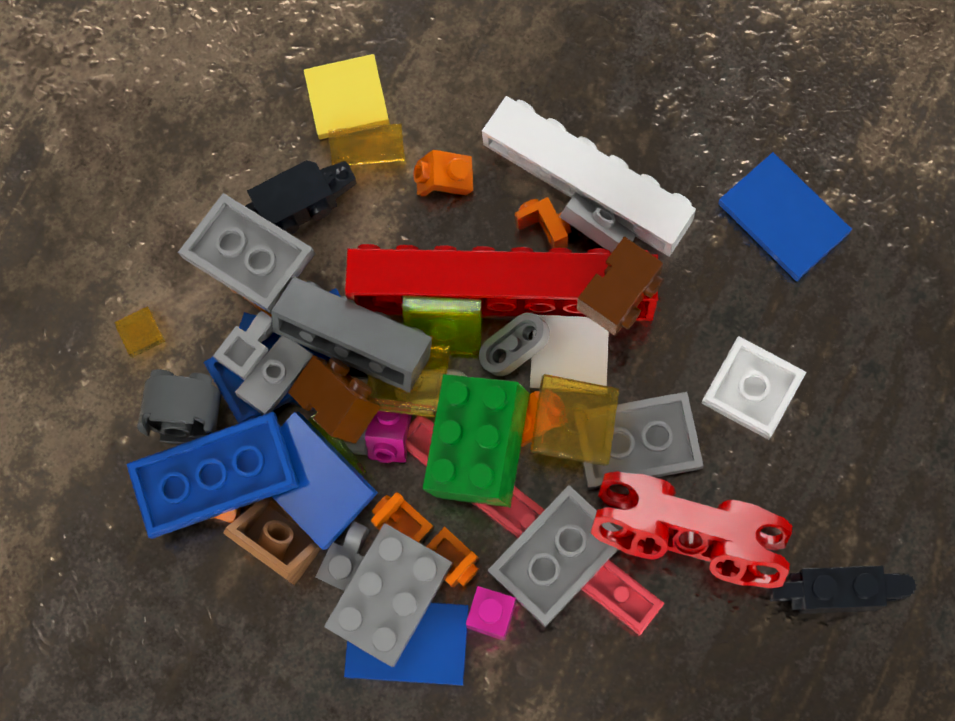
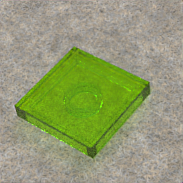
[402,296,482,355]

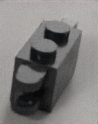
[245,160,357,235]
[769,565,917,614]

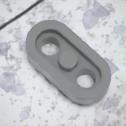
[479,313,550,376]

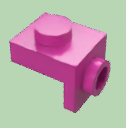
[365,400,412,463]

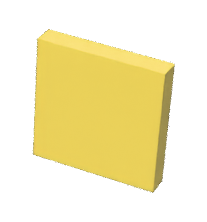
[304,54,390,140]

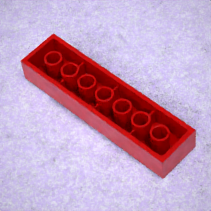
[345,244,658,321]

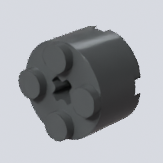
[137,369,222,445]

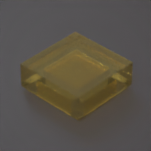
[114,306,166,358]

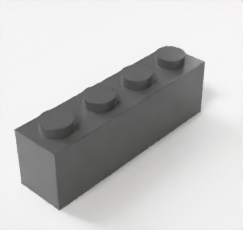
[271,277,432,393]

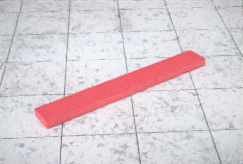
[406,412,665,635]

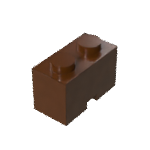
[577,236,664,336]
[288,355,381,444]

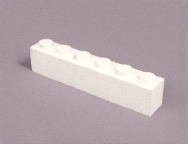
[482,96,696,257]

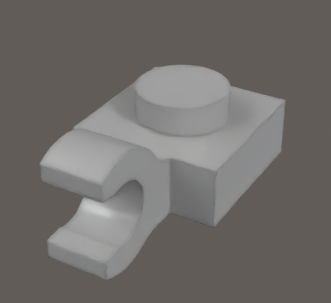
[213,310,273,380]
[315,521,370,591]

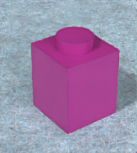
[466,586,517,641]

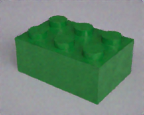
[423,374,530,507]

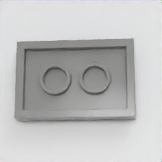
[178,193,315,314]
[573,392,703,490]
[487,485,618,627]
[324,523,454,667]

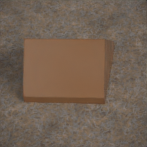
[223,496,321,586]

